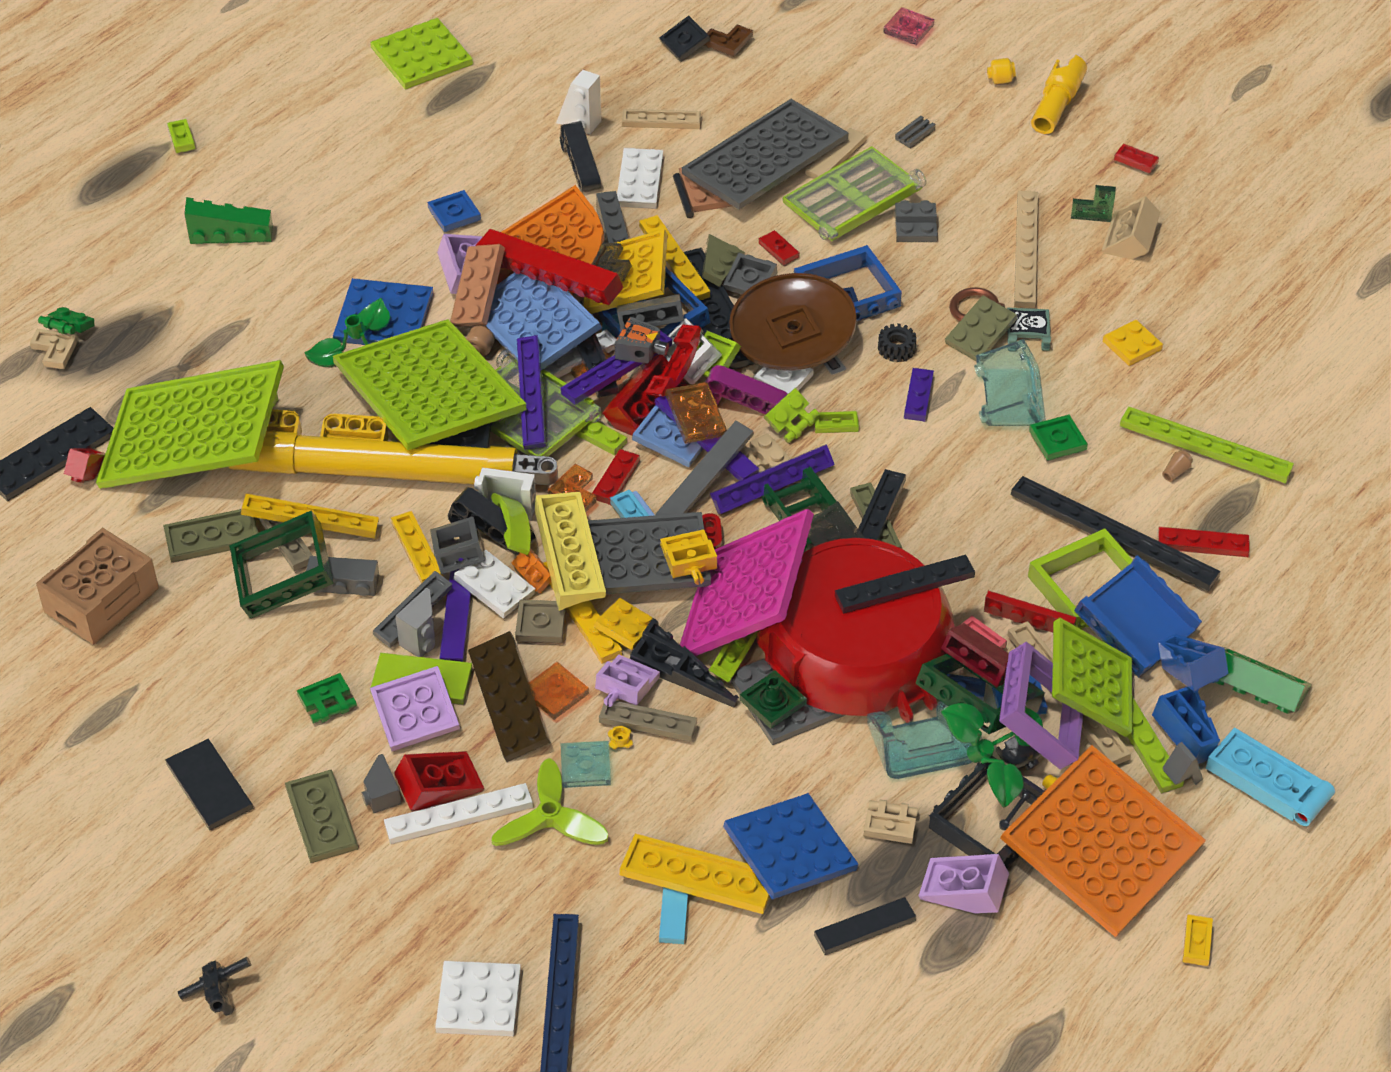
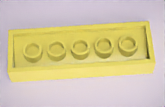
[535,492,606,611]

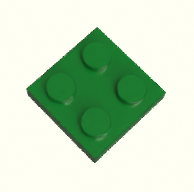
[1029,414,1088,461]

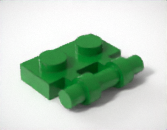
[38,307,95,335]
[297,673,357,724]

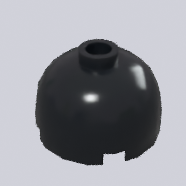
[995,736,1041,770]

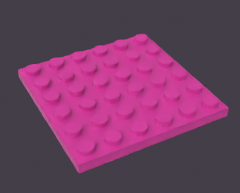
[680,509,814,656]

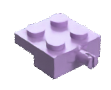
[595,655,660,707]

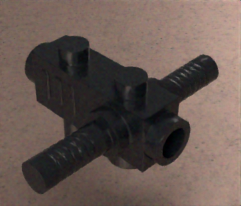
[178,957,251,1016]

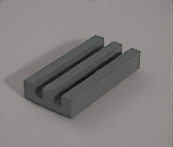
[895,116,936,148]

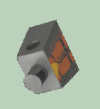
[615,317,669,363]

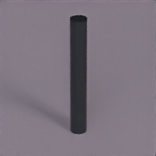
[673,173,694,218]

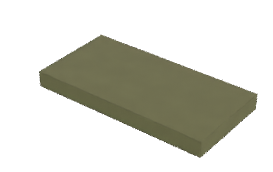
[163,509,258,563]
[285,769,358,863]

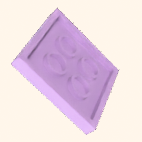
[370,666,460,752]

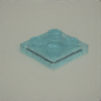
[560,741,611,788]

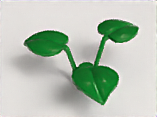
[304,298,390,367]
[941,703,1043,808]

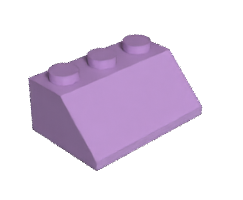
[437,234,482,294]

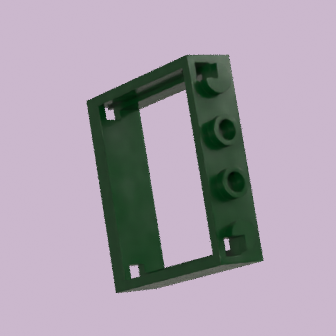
[229,510,334,619]
[915,653,1045,735]

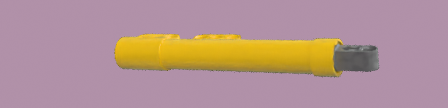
[229,409,558,485]

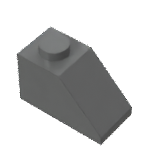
[361,754,401,814]

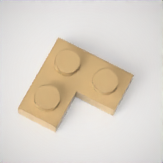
[30,328,78,369]

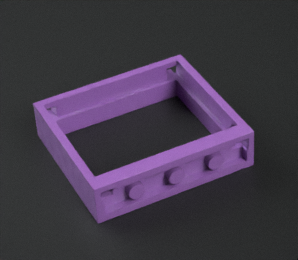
[999,642,1083,770]

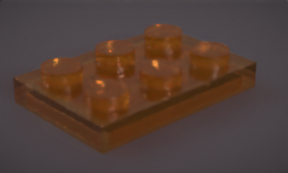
[665,382,727,444]

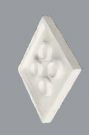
[435,961,521,1036]

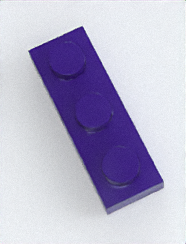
[904,368,934,422]

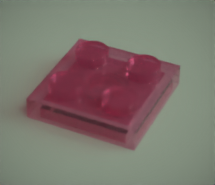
[883,7,935,45]

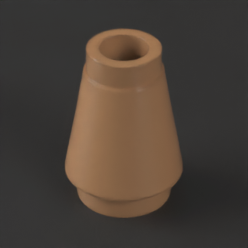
[1162,450,1193,482]

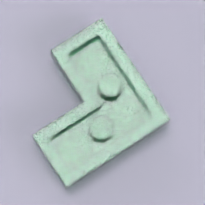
[1071,185,1116,222]

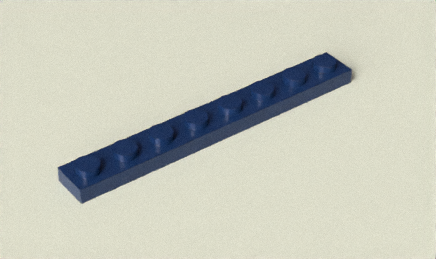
[540,914,579,1072]

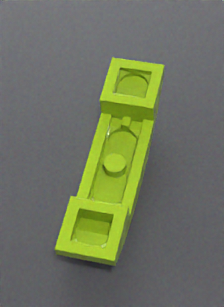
[491,493,531,555]

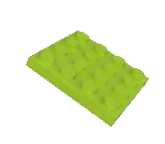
[370,18,473,90]
[1052,618,1132,737]

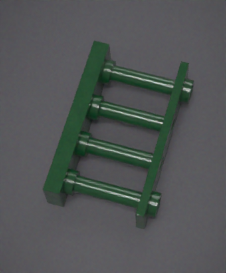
[762,467,855,553]

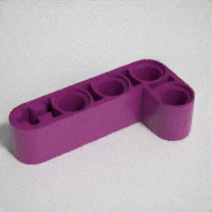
[700,365,788,415]

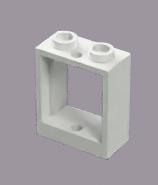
[664,318,722,385]

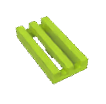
[814,411,859,433]

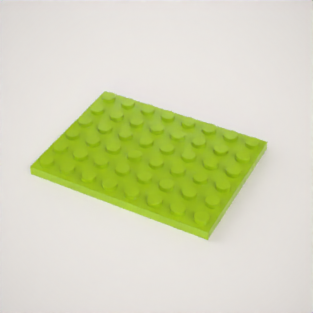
[333,319,526,450]
[96,360,284,489]

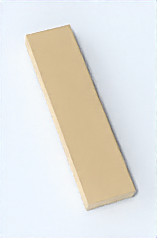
[622,109,701,129]
[805,128,866,179]

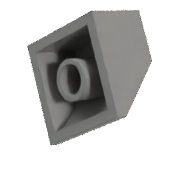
[395,588,435,657]

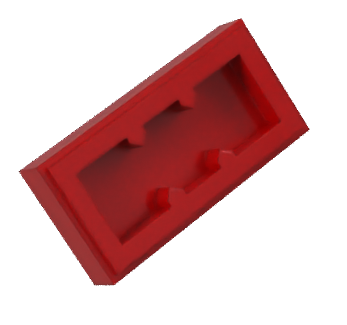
[1114,143,1159,173]
[759,230,800,266]

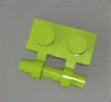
[763,388,820,443]

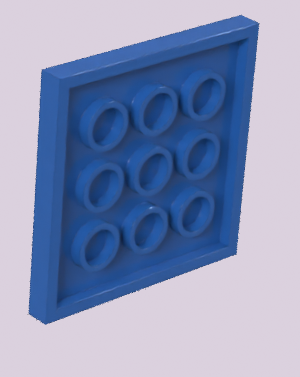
[333,278,433,345]
[723,793,858,900]

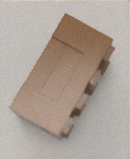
[36,527,159,645]

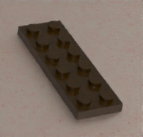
[468,631,551,762]

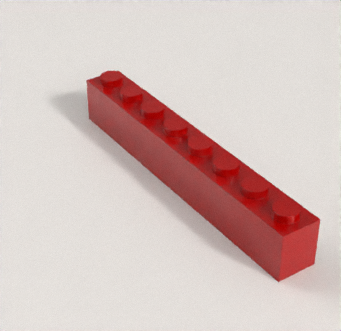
[475,228,624,305]

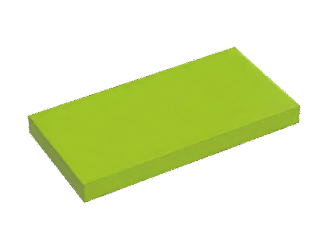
[370,653,473,705]

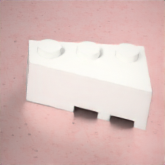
[556,70,601,135]

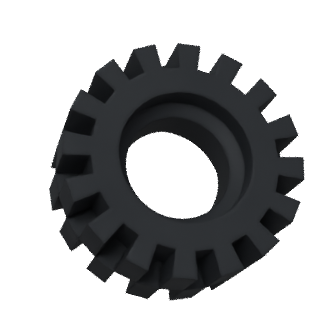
[878,323,917,362]

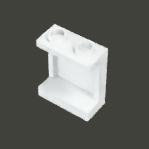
[474,468,536,521]

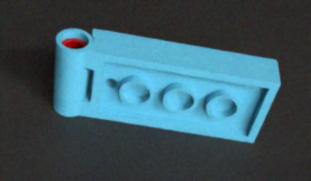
[1206,727,1335,826]

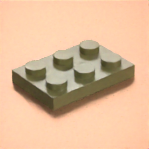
[945,295,1017,363]

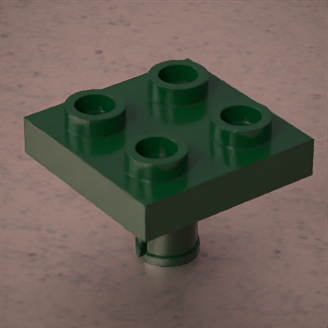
[739,670,807,729]

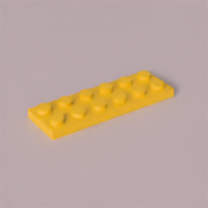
[619,833,770,914]

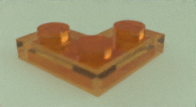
[548,463,597,512]

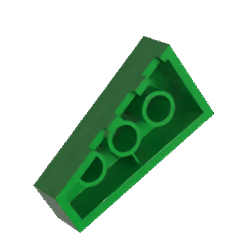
[184,197,273,244]

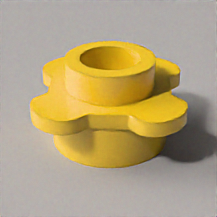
[608,726,633,749]

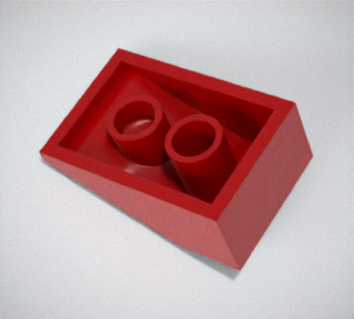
[394,751,484,811]

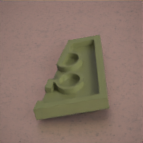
[702,234,745,287]

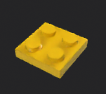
[1103,320,1163,366]
[594,598,658,650]

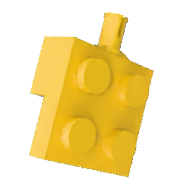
[660,529,717,585]

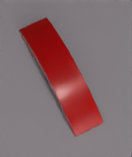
[645,324,701,397]

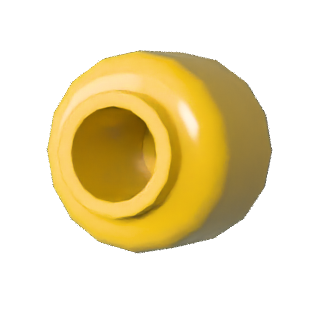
[987,58,1016,84]

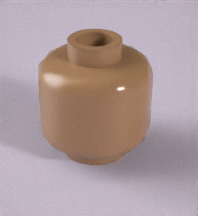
[466,326,495,357]

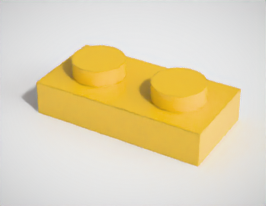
[1182,914,1213,966]

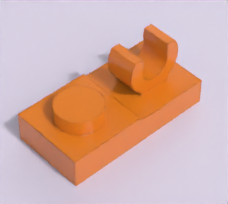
[511,548,551,593]

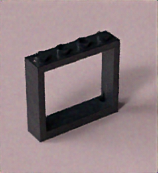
[929,756,1045,869]

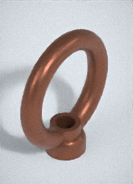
[949,287,1005,321]

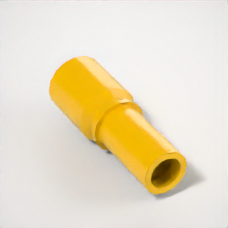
[1031,54,1087,134]

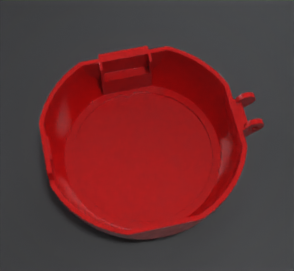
[757,538,955,723]

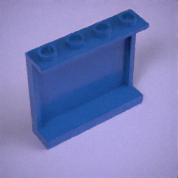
[1074,555,1202,678]

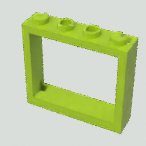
[1028,529,1133,629]

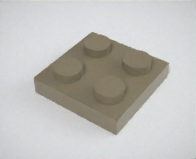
[515,600,565,643]

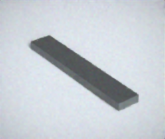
[655,421,754,515]

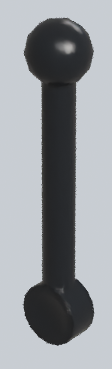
[999,791,1031,830]

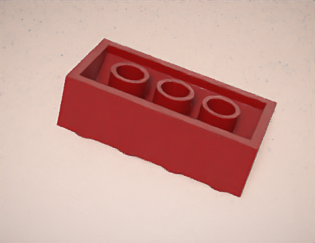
[602,354,688,436]

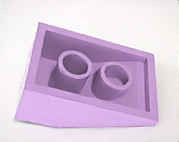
[919,854,1009,913]

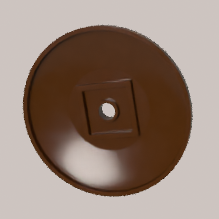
[729,273,857,371]

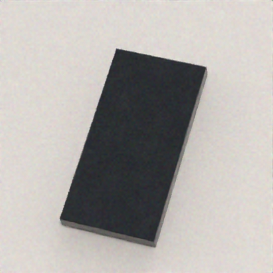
[165,738,253,831]

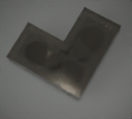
[592,242,632,281]

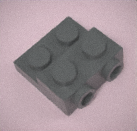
[894,200,937,242]
[723,253,778,294]

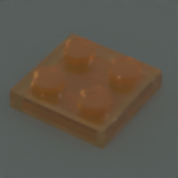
[530,662,589,720]

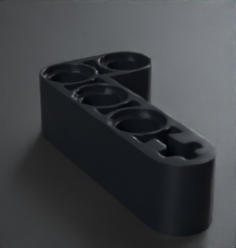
[560,121,601,192]
[448,487,536,555]

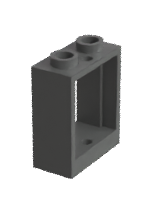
[430,517,485,574]

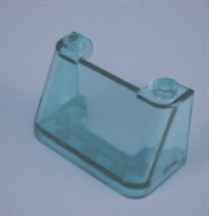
[974,339,1046,426]
[867,701,972,779]

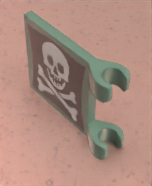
[1007,307,1051,351]

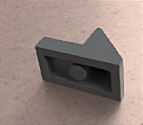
[1163,742,1203,785]

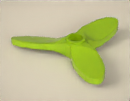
[491,758,608,846]

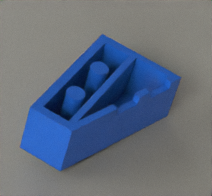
[1158,634,1228,691]
[1152,687,1220,764]

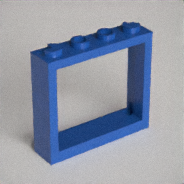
[794,245,902,321]
[598,267,711,338]

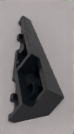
[630,618,739,708]

